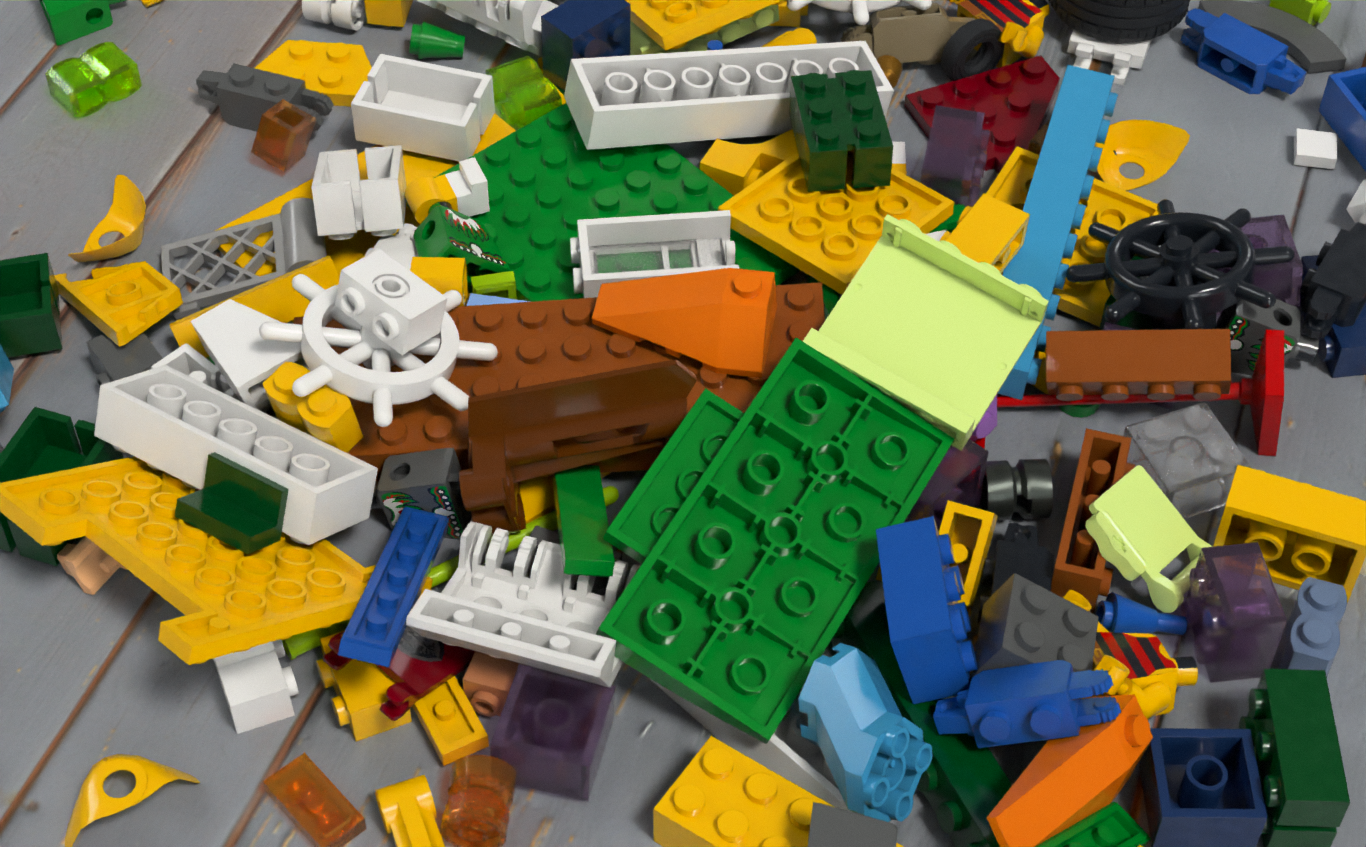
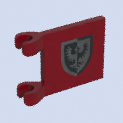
[323,626,475,721]

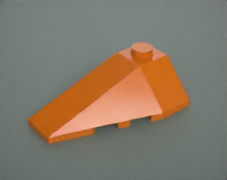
[592,268,777,378]
[987,694,1153,847]

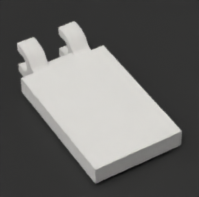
[1067,29,1152,86]

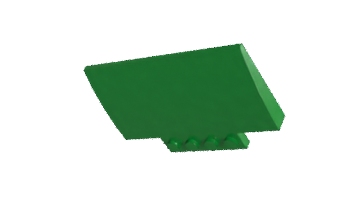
[595,338,955,744]

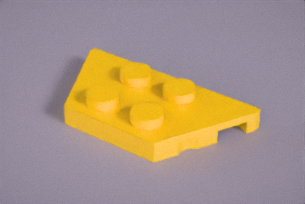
[255,40,372,107]
[54,261,183,347]

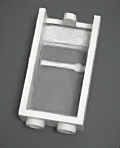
[570,210,739,298]

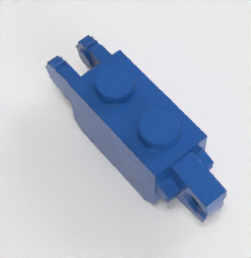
[1181,8,1306,95]
[933,660,1121,748]

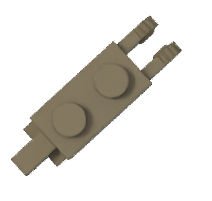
[840,3,976,65]

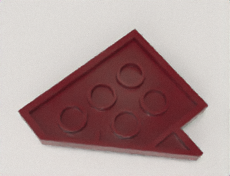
[904,55,1060,179]

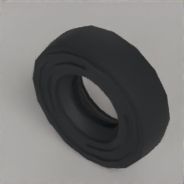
[941,18,1005,81]

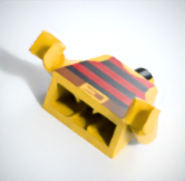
[949,0,1050,68]
[1063,590,1198,719]

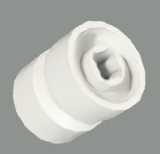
[302,0,366,31]

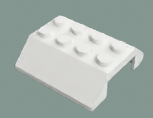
[417,0,559,57]
[406,521,640,688]

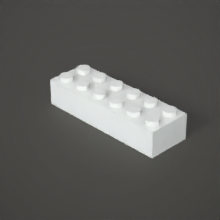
[94,365,378,545]

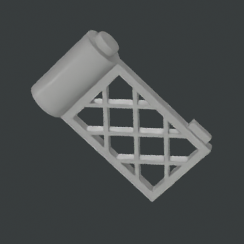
[161,198,327,319]

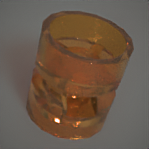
[440,755,517,847]

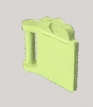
[1085,465,1223,613]

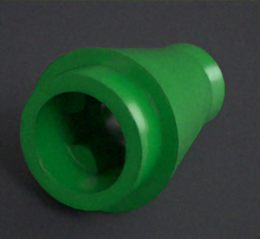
[409,21,465,59]

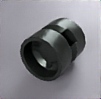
[977,458,1053,520]

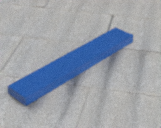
[338,507,449,667]

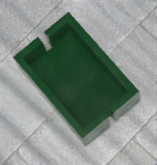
[789,70,893,192]
[0,253,63,357]
[0,407,123,566]
[1239,668,1350,847]

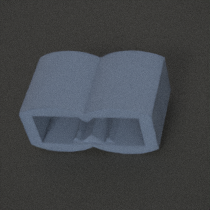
[1278,577,1347,677]

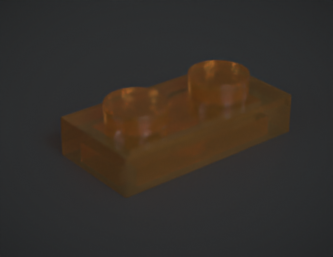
[263,752,367,847]

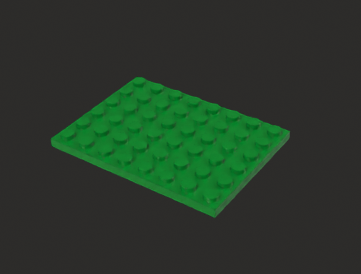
[406,103,801,302]

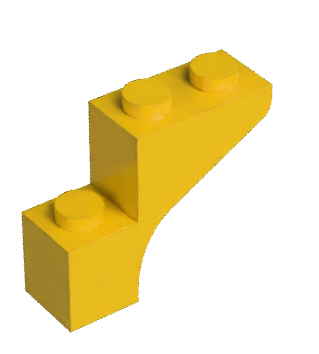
[700,129,798,196]

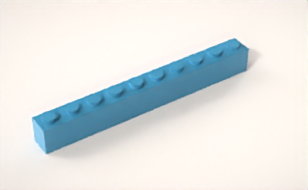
[997,65,1118,400]

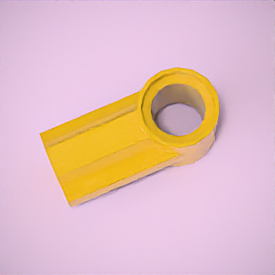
[375,774,445,847]

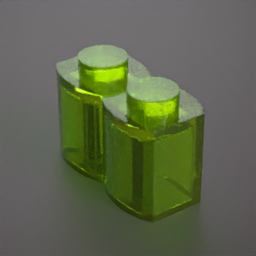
[45,42,142,117]
[485,56,562,131]

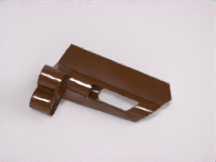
[459,359,697,537]

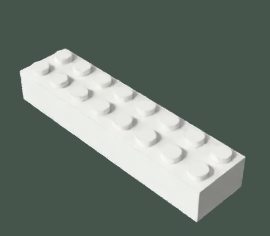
[564,41,894,150]

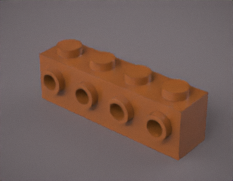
[1046,329,1231,401]
[1051,428,1135,613]

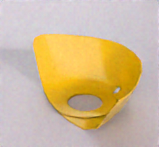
[1095,119,1190,191]
[68,175,146,262]
[65,754,200,847]

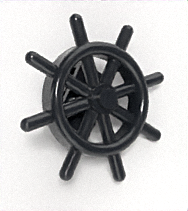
[1066,199,1294,330]

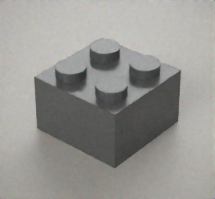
[970,573,1099,678]

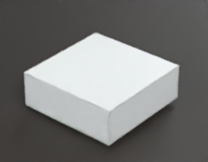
[1294,128,1337,170]

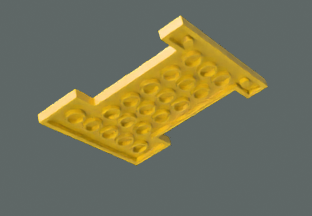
[0,456,433,665]

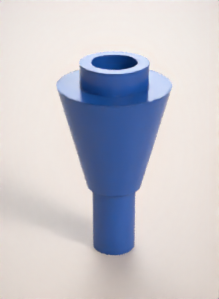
[1096,592,1187,635]

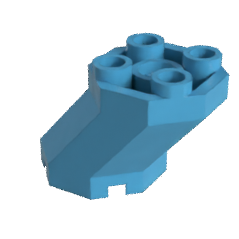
[798,643,932,822]

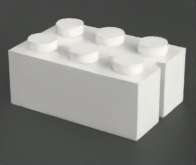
[351,54,495,161]
[311,145,407,240]

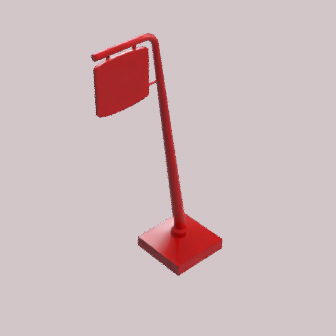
[931,329,1284,481]

